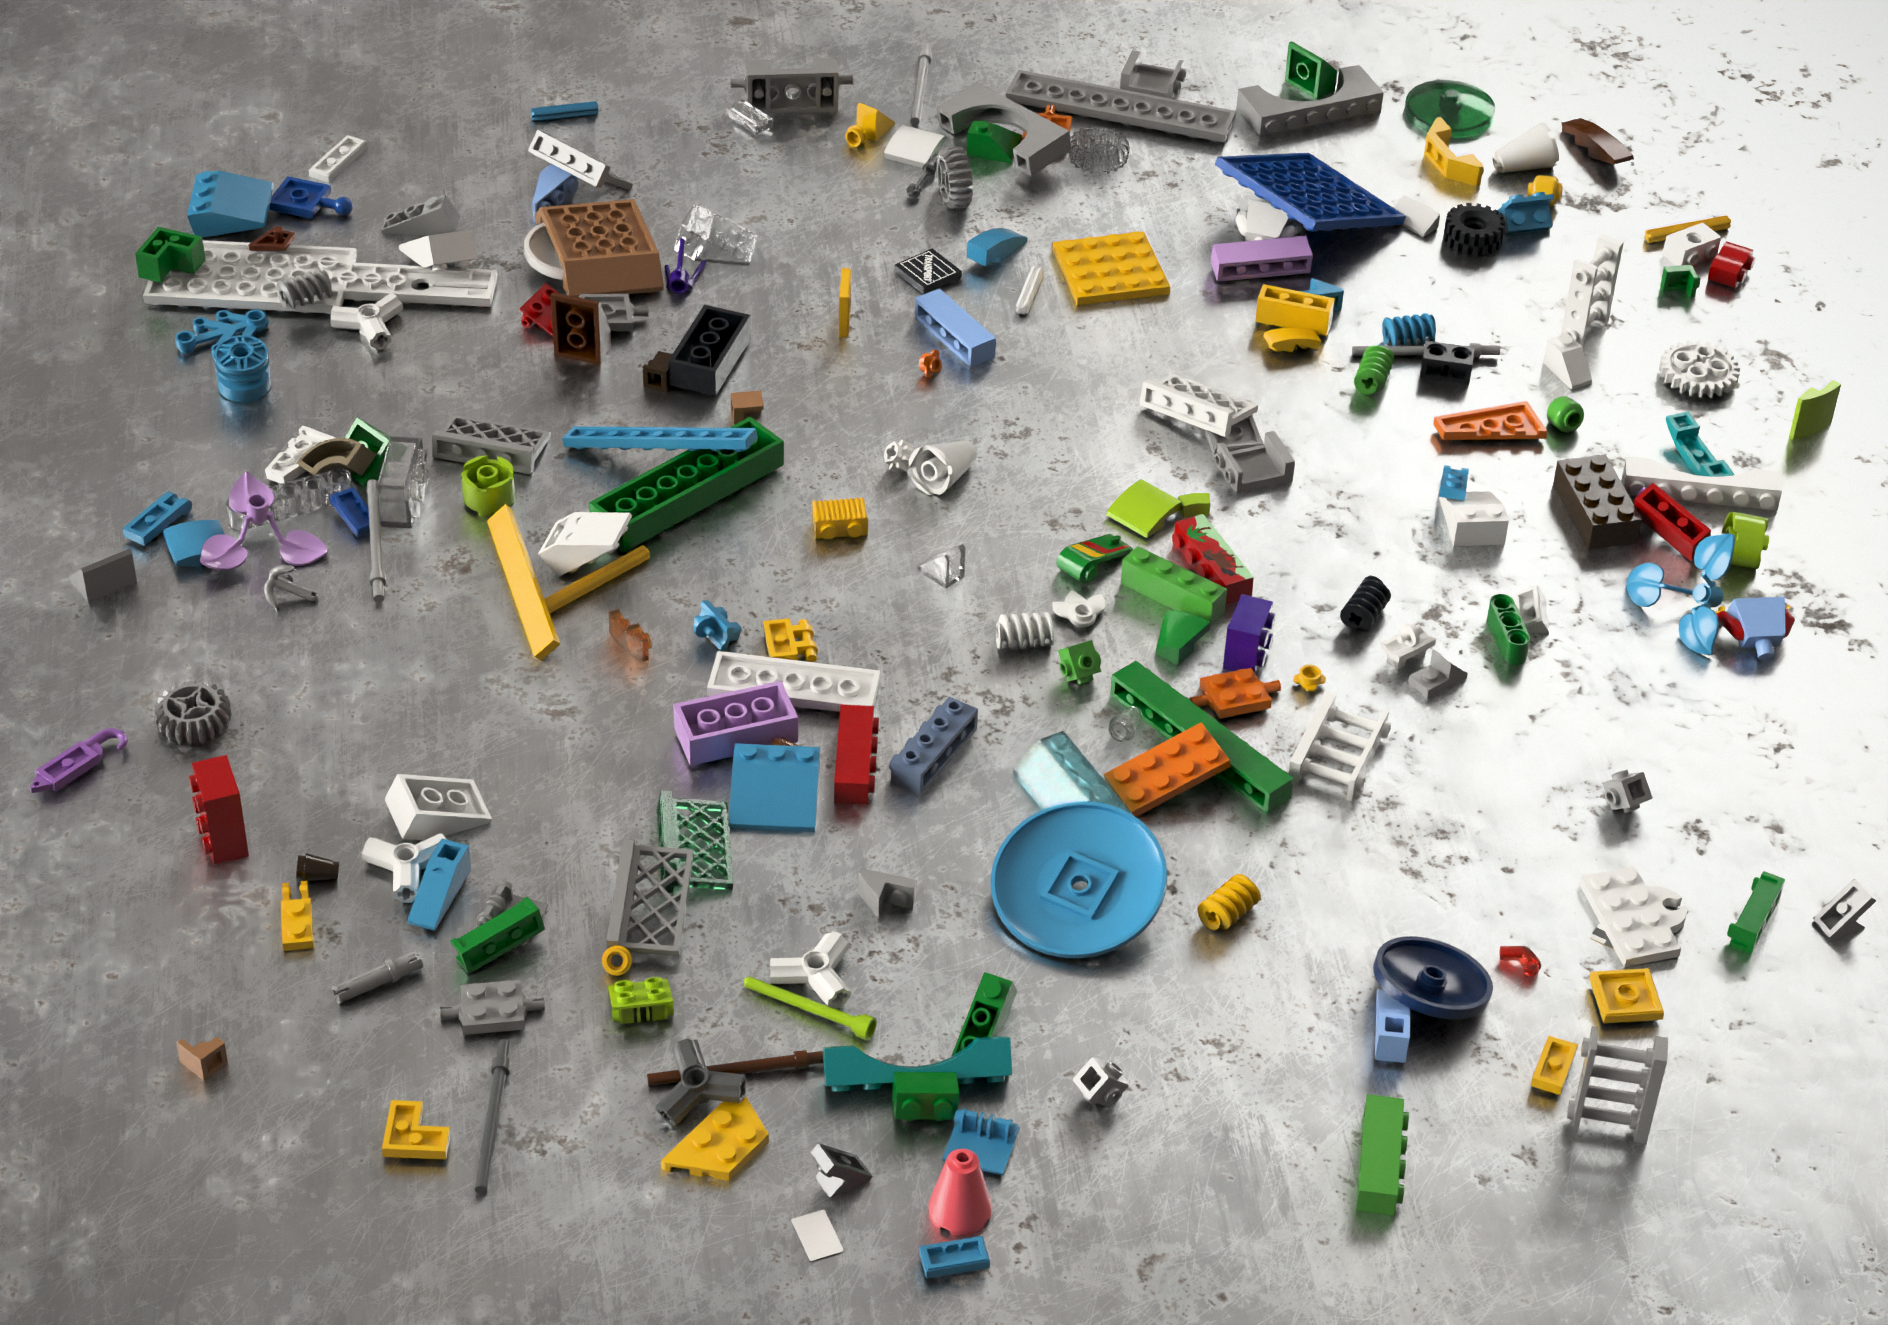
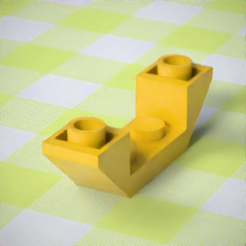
[1424,117,1484,186]

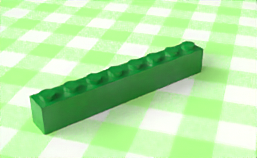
[1110,660,1294,814]

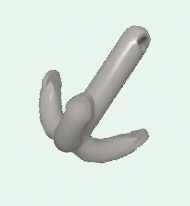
[264,565,318,609]

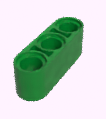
[1487,594,1530,665]

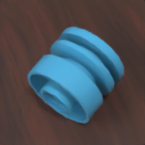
[214,335,271,403]

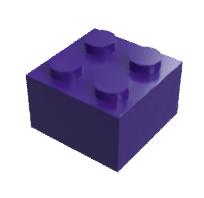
[1223,594,1276,674]

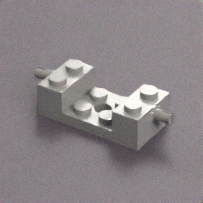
[730,58,853,114]

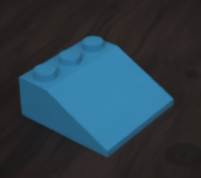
[187,170,274,238]
[729,744,820,832]

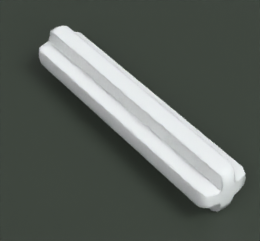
[1016,265,1044,315]

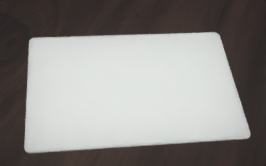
[791,1210,844,1261]

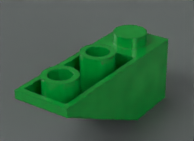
[951,972,1017,1056]

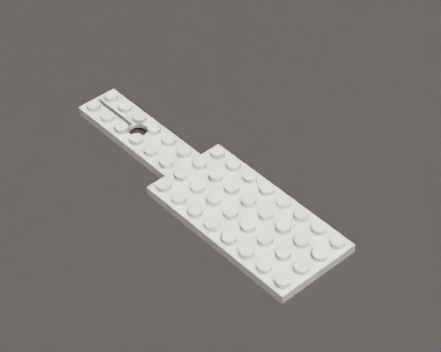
[143,240,497,314]

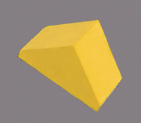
[857,103,895,141]

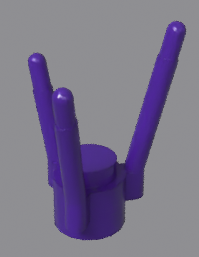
[664,238,706,294]

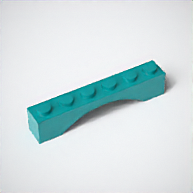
[823,1036,1012,1091]

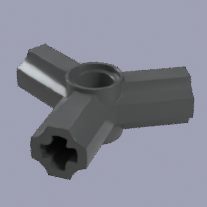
[655,1038,747,1126]

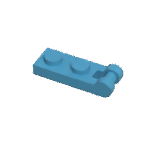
[1439,465,1469,501]
[122,491,192,546]

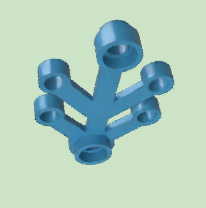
[175,310,269,358]

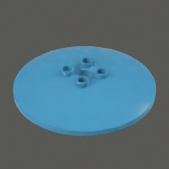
[990,801,1167,958]

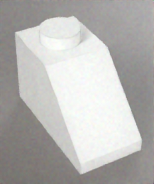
[1543,333,1592,390]

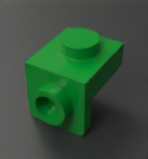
[1660,265,1700,297]

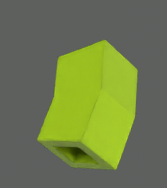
[1178,493,1210,518]

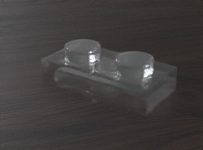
[726,100,773,135]

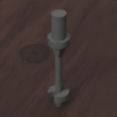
[906,155,938,198]

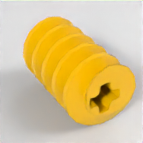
[1197,874,1261,931]

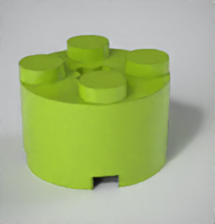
[461,455,515,517]
[1721,512,1770,570]

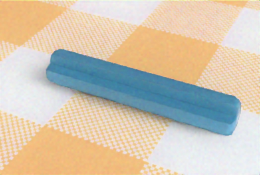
[531,101,599,122]

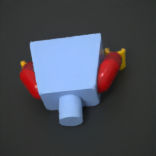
[1710,596,1795,660]

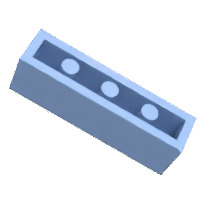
[915,288,997,368]

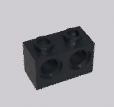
[1420,341,1475,385]

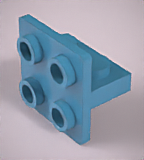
[1498,192,1554,234]

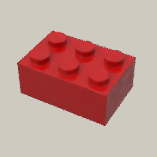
[188,755,249,864]

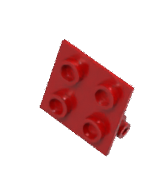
[519,283,560,336]

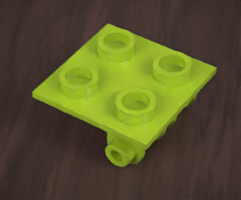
[608,977,674,1025]

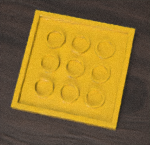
[1052,231,1171,306]

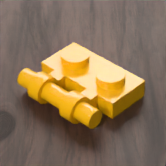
[763,618,818,662]

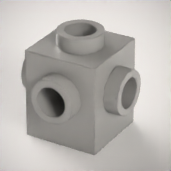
[1602,769,1653,813]
[1072,1057,1129,1108]

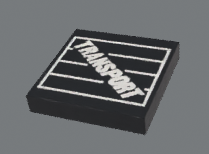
[894,248,962,295]

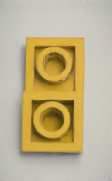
[1263,327,1321,352]

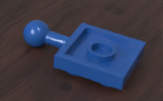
[269,176,353,219]

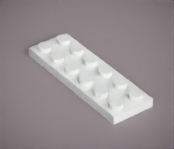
[707,651,880,712]

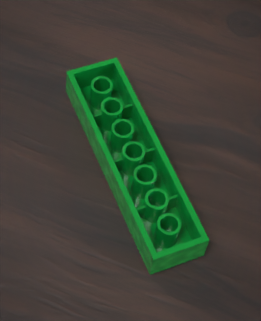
[589,417,784,553]

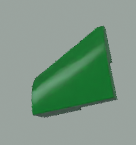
[1156,610,1211,666]

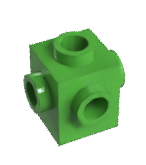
[1058,640,1102,684]

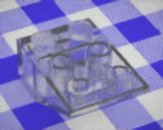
[674,203,757,266]

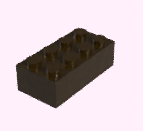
[1553,455,1642,550]

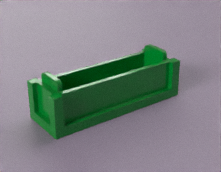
[1727,871,1785,955]
[450,896,545,974]

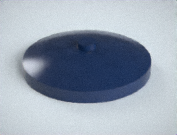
[1373,936,1493,1019]

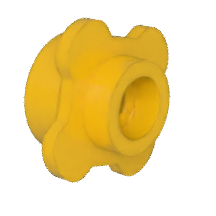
[1293,665,1326,691]

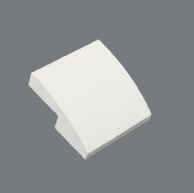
[884,125,945,168]

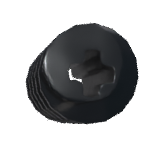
[1340,575,1391,630]

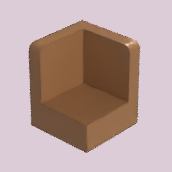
[731,390,764,425]
[176,1037,228,1081]

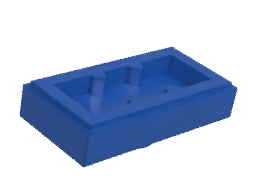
[330,487,381,537]

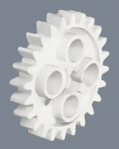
[1658,340,1741,398]

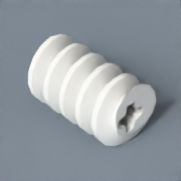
[996,612,1054,649]

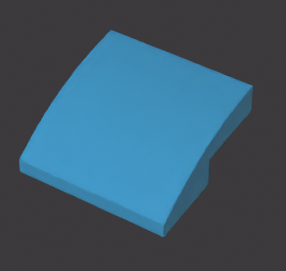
[163,520,225,567]

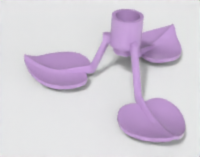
[200,471,328,571]

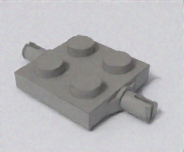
[579,294,649,332]
[440,980,545,1035]

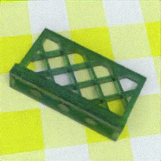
[656,790,734,893]

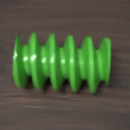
[1354,345,1395,395]

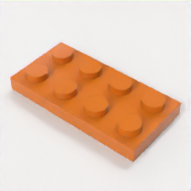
[1104,722,1231,817]

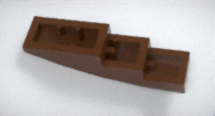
[1561,118,1634,165]

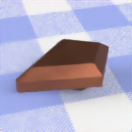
[248,226,295,252]

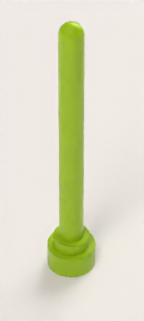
[743,976,877,1041]

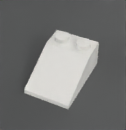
[399,230,477,271]
[1439,491,1509,546]
[385,774,492,840]

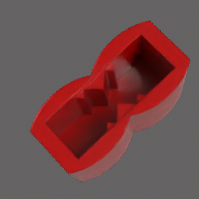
[1708,241,1756,288]

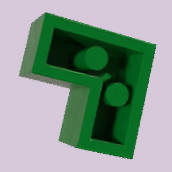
[135,227,206,283]

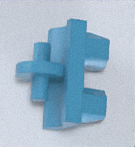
[693,600,742,651]

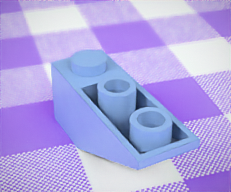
[532,164,579,223]
[1375,989,1410,1063]

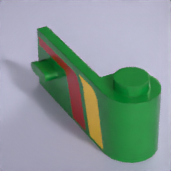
[1056,534,1133,584]

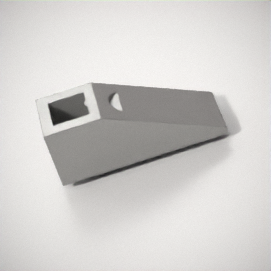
[381,194,460,237]

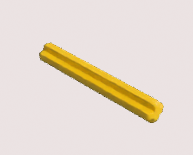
[1644,215,1732,243]

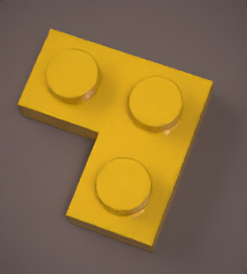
[382,1100,450,1160]

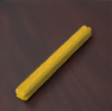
[544,546,650,614]

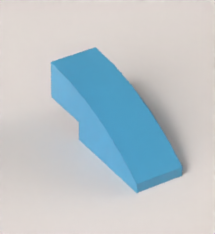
[967,228,1028,266]

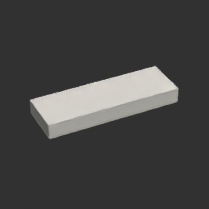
[309,135,367,183]

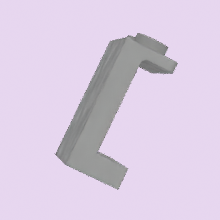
[1120,50,1187,99]
[1214,431,1295,493]

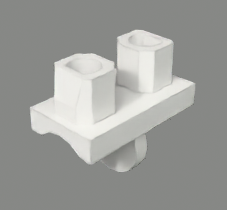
[1381,623,1436,669]

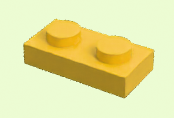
[1531,1035,1578,1095]

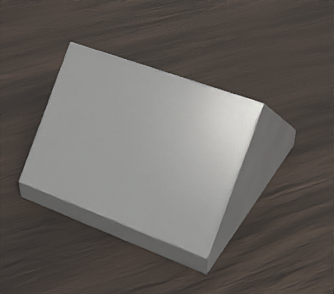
[69,549,137,602]

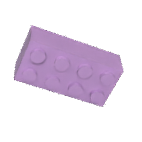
[673,681,798,766]

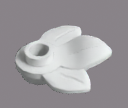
[1052,590,1105,627]

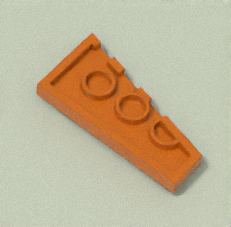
[1433,401,1548,440]

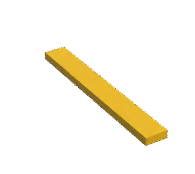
[487,504,560,661]

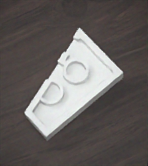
[265,425,335,485]

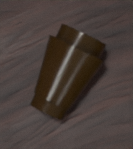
[296,853,339,882]

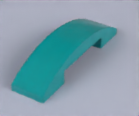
[1665,411,1735,477]

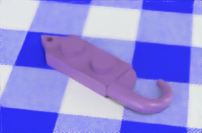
[30,728,128,793]

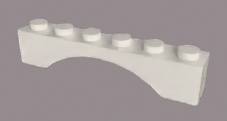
[1622,456,1783,511]

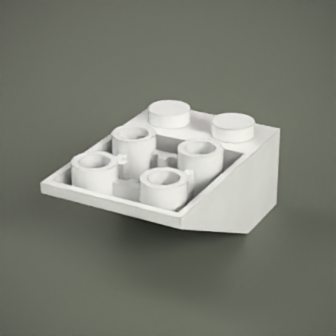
[538,512,632,577]

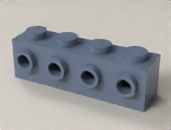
[889,697,978,795]

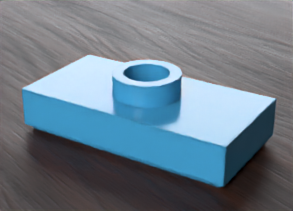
[919,1236,990,1279]

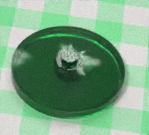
[1404,80,1496,137]

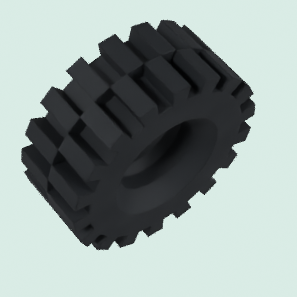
[1443,203,1505,256]

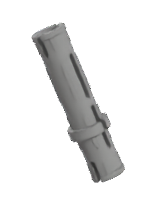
[332,950,423,1004]

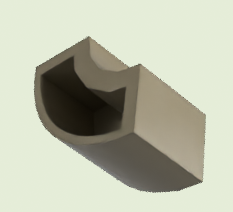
[296,438,377,485]

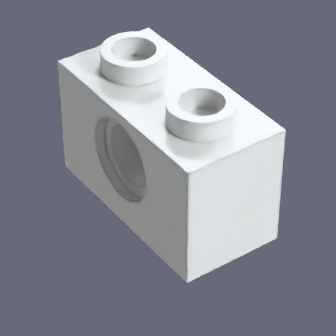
[1663,223,1721,266]

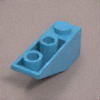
[407,839,471,930]

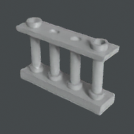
[1567,1026,1668,1144]

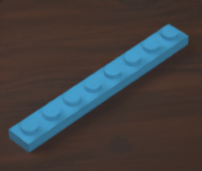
[562,426,758,452]

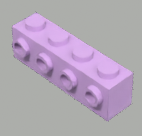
[1211,236,1313,282]

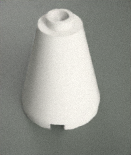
[1492,122,1560,173]
[909,440,977,495]

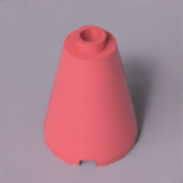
[928,1149,992,1236]

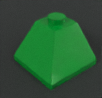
[1285,41,1338,99]
[967,120,1023,164]
[345,417,408,486]

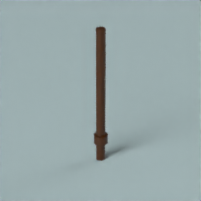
[647,1050,823,1086]

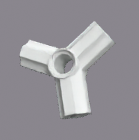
[330,293,403,350]
[362,833,447,903]
[770,931,851,1009]

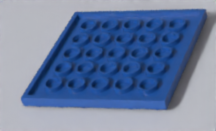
[1215,153,1406,232]

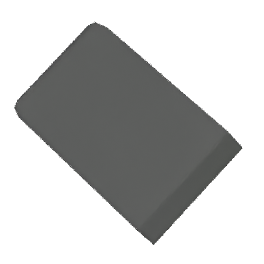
[810,1143,873,1197]

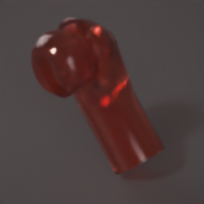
[1499,946,1541,977]

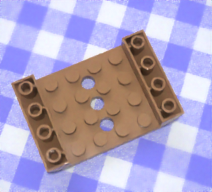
[534,199,664,298]

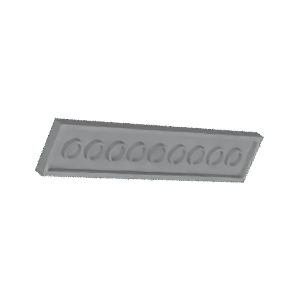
[1006,70,1236,143]

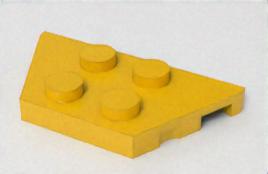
[661,1095,769,1181]

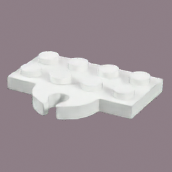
[1579,866,1687,967]

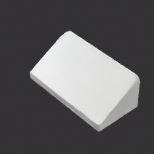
[1393,195,1440,237]
[1514,585,1550,633]

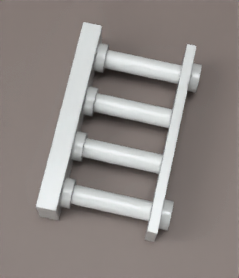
[1560,233,1624,348]
[1288,692,1391,801]

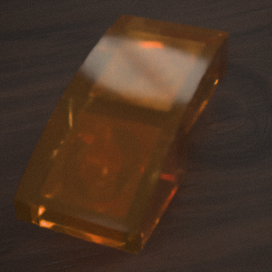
[608,609,652,662]

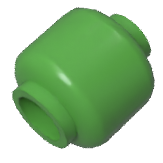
[1547,396,1585,433]

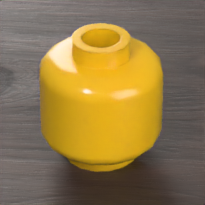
[1528,175,1563,207]

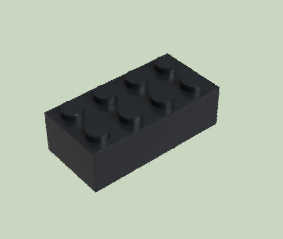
[668,305,751,396]

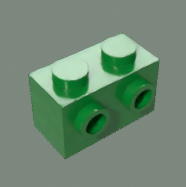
[892,1072,959,1121]

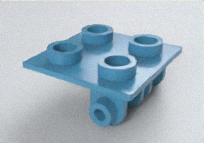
[942,1108,1020,1175]

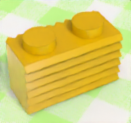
[812,497,868,539]

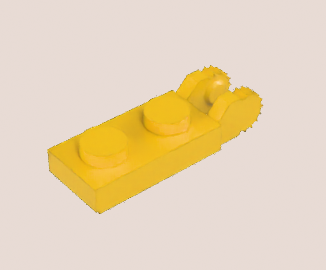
[281,881,314,951]

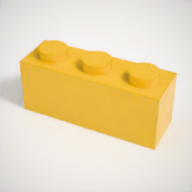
[1255,284,1335,336]

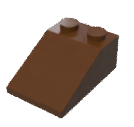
[551,292,611,365]

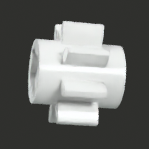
[884,440,915,473]

